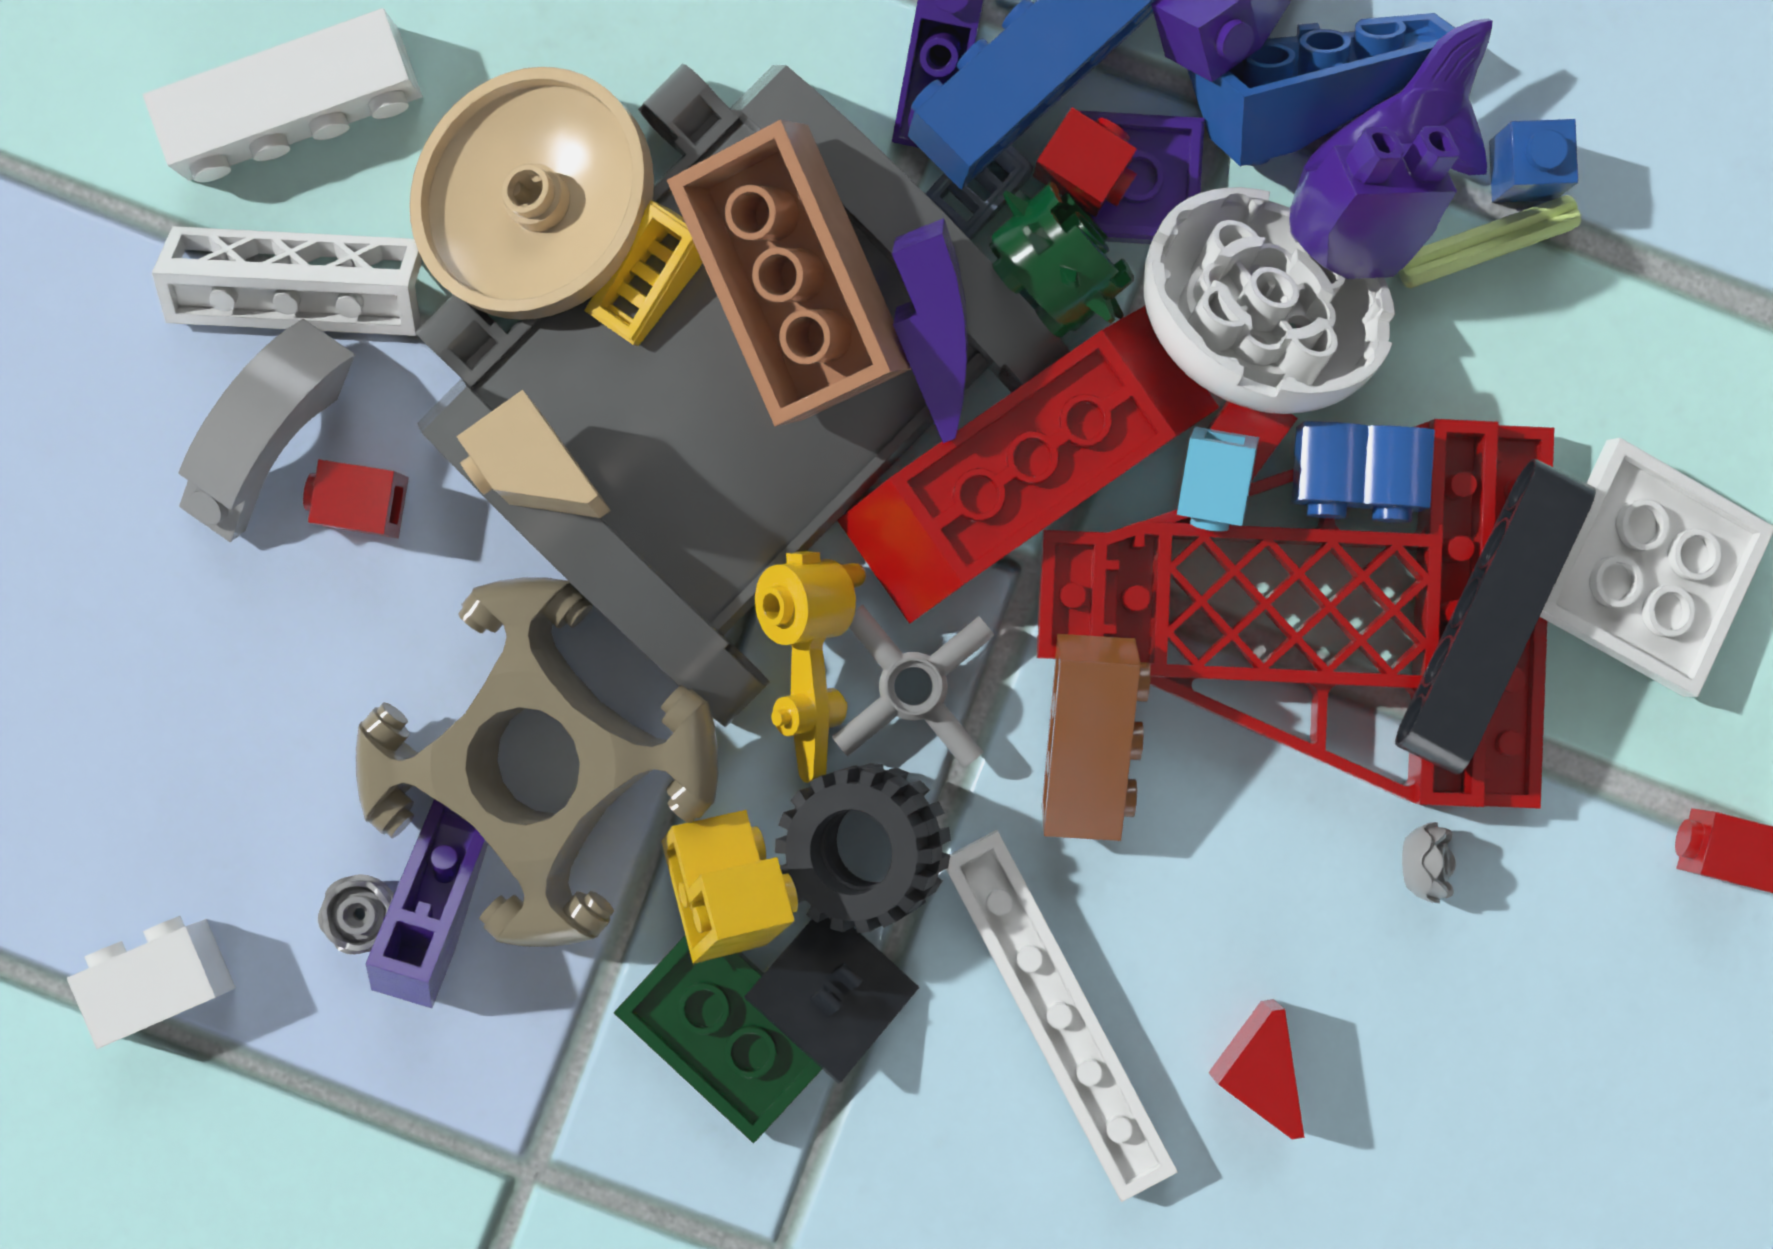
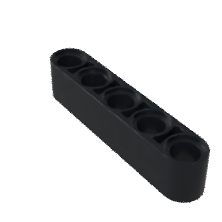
[1395,458,1596,775]

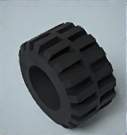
[775,763,951,933]

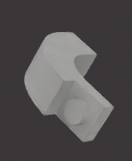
[178,318,355,542]

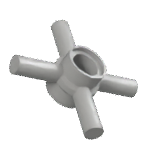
[832,605,995,768]

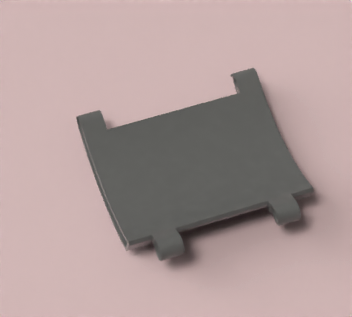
[415,63,1071,727]

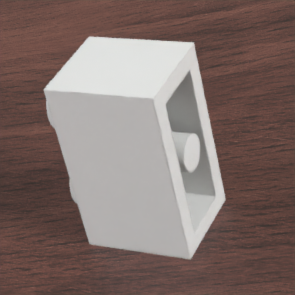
[67,916,236,1049]

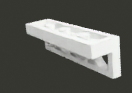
[152,226,423,336]

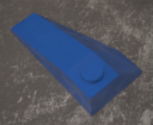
[1187,13,1455,167]

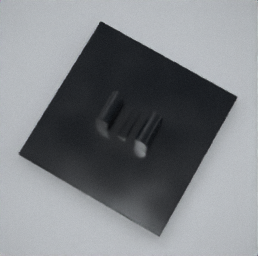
[744,918,920,1084]

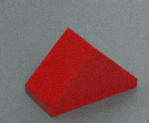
[1208,999,1305,1140]

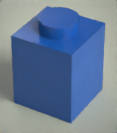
[1489,119,1578,203]

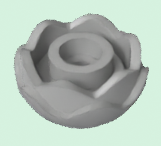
[1402,822,1456,903]
[318,874,394,955]

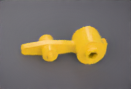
[755,551,866,783]

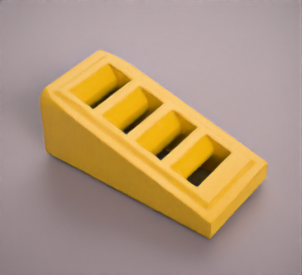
[584,200,703,346]

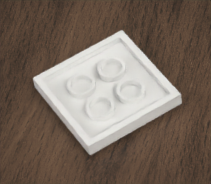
[1540,438,1773,697]

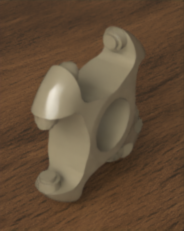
[356,577,718,947]

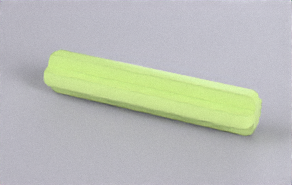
[1398,195,1581,288]

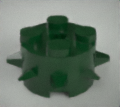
[989,181,1134,338]

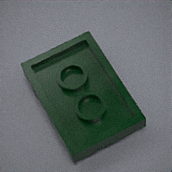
[613,935,822,1144]

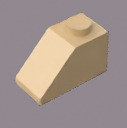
[456,390,611,518]

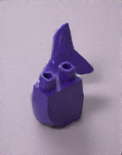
[1289,18,1493,279]

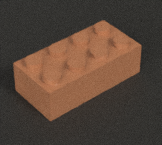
[667,119,911,426]

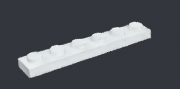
[946,830,1178,1202]

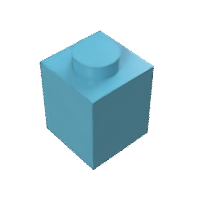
[1177,427,1259,531]

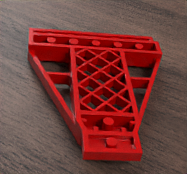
[1036,419,1555,809]

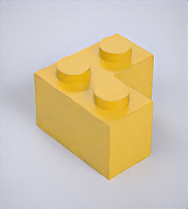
[661,810,798,964]

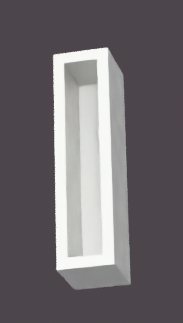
[142,8,423,182]

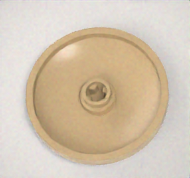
[410,67,654,320]

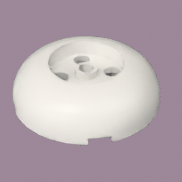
[1143,187,1395,414]

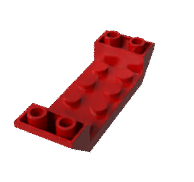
[837,305,1219,624]

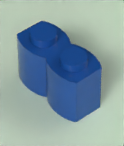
[1291,421,1435,523]

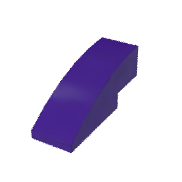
[892,218,968,443]

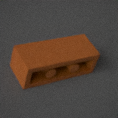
[1041,634,1150,841]

